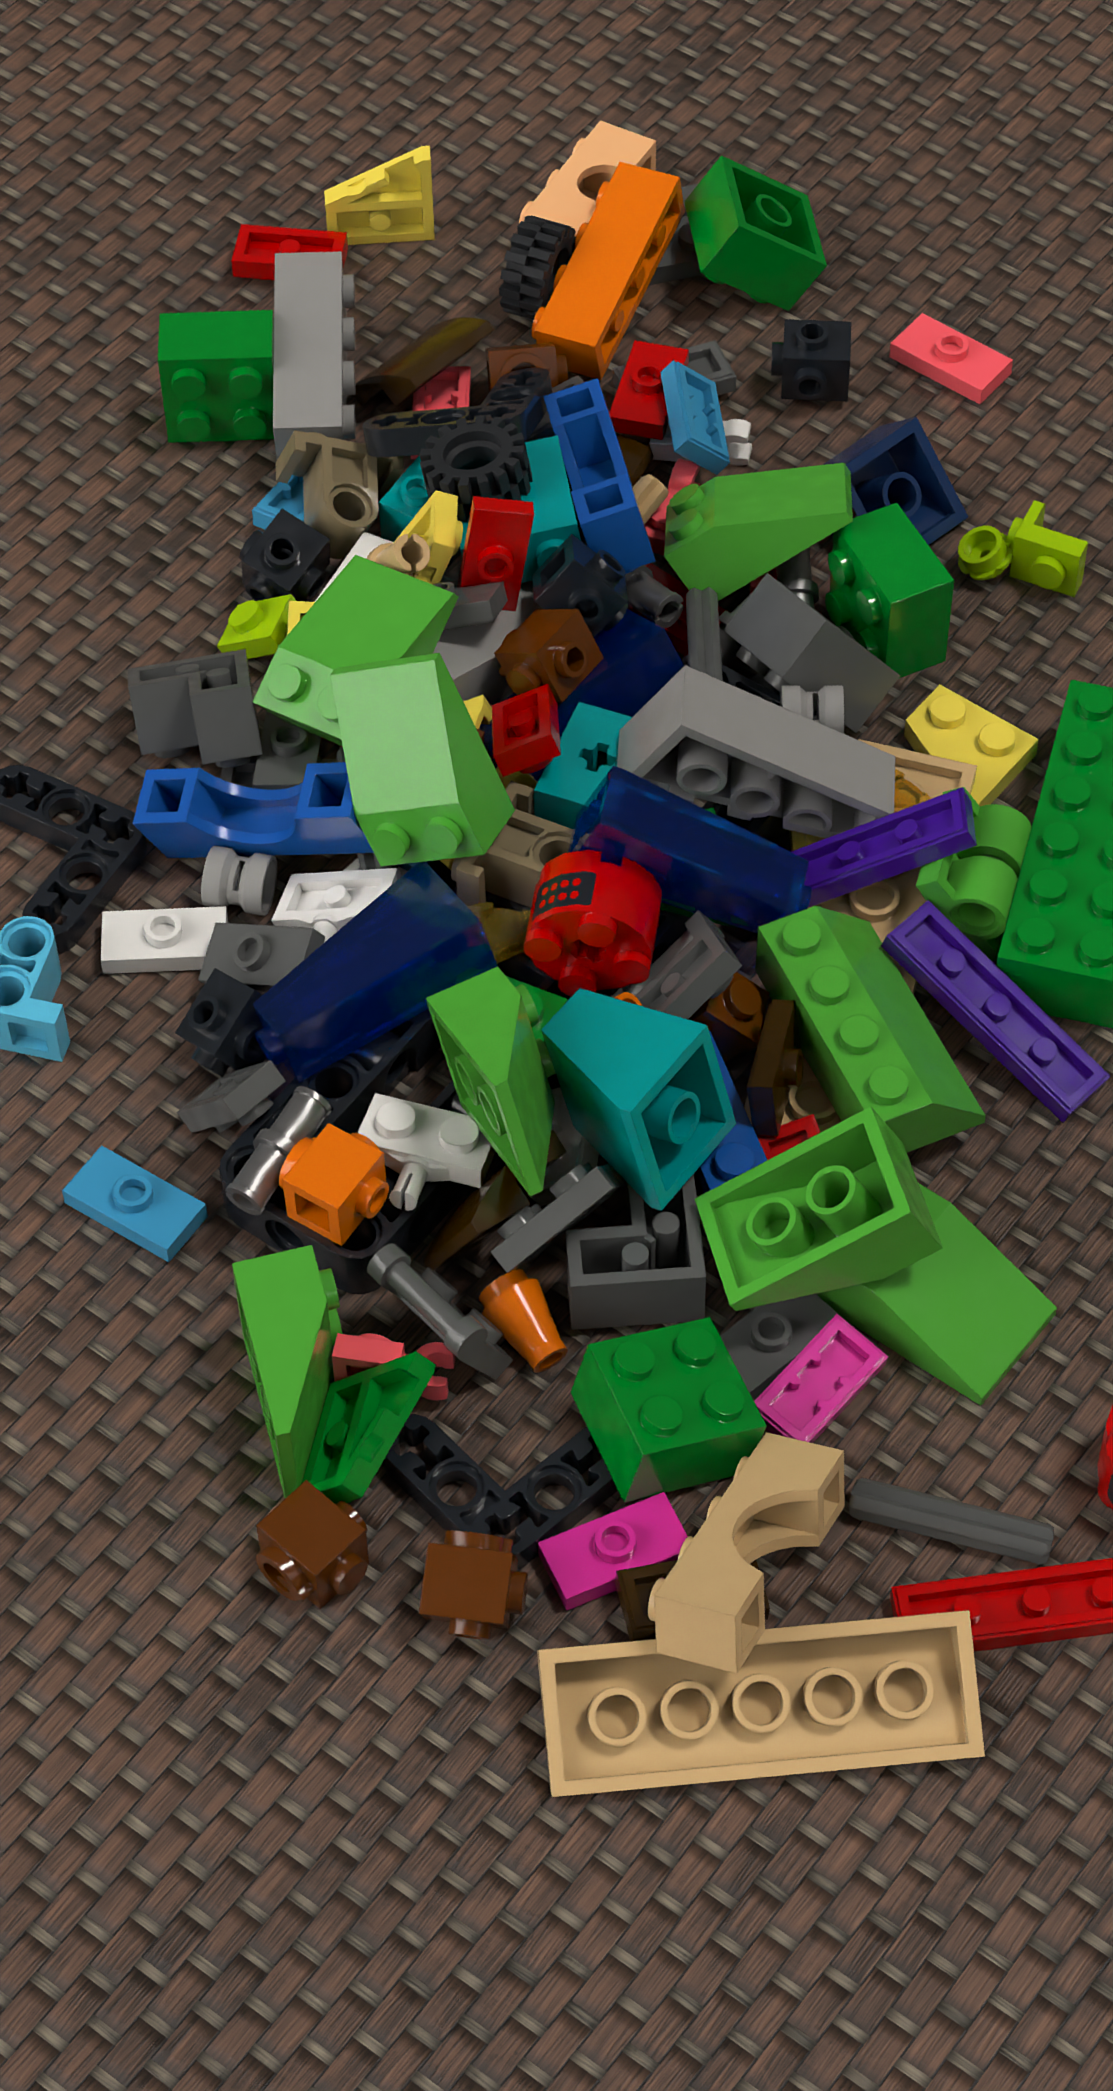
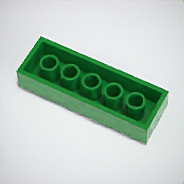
[996,680,1113,1029]

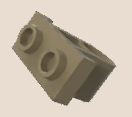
[276,430,404,559]
[451,780,589,917]

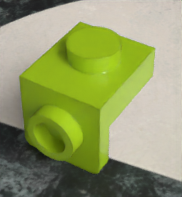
[1006,500,1088,597]
[217,594,296,659]

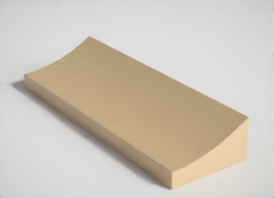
[537,1610,985,1797]

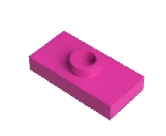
[754,1314,888,1443]
[538,1492,688,1611]

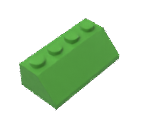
[755,906,986,1153]

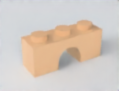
[519,120,656,251]

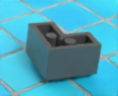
[724,573,900,733]
[128,649,263,768]
[565,1174,706,1330]

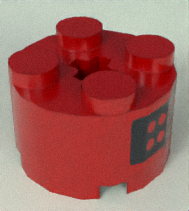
[524,850,662,997]

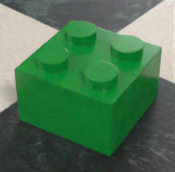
[684,155,827,311]
[158,310,274,443]
[825,503,954,678]
[570,1317,767,1503]

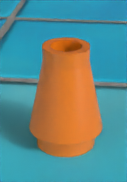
[479,1269,568,1373]

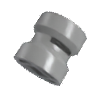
[780,685,844,734]
[201,846,277,916]

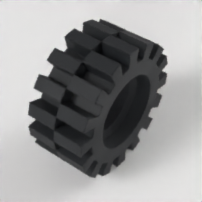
[499,215,576,320]
[419,416,533,522]

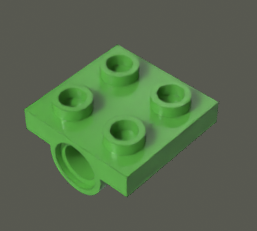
[916,787,1032,961]

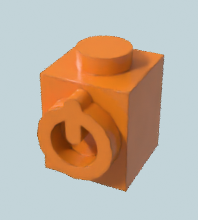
[279,1123,389,1246]

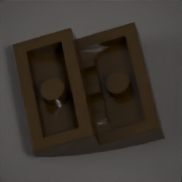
[353,317,495,406]
[423,1130,567,1270]

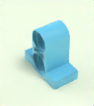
[0,916,70,1062]

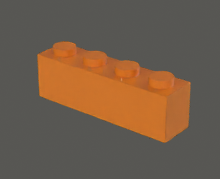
[532,162,685,380]

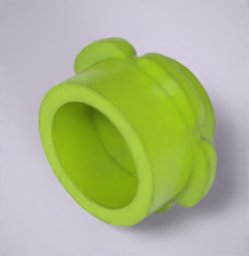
[958,526,1013,580]

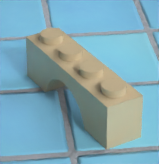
[648,1432,845,1674]

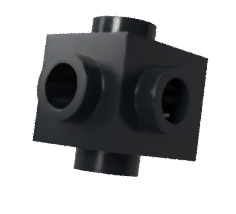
[771,319,852,402]
[239,508,330,602]
[532,534,628,638]
[175,968,292,1078]

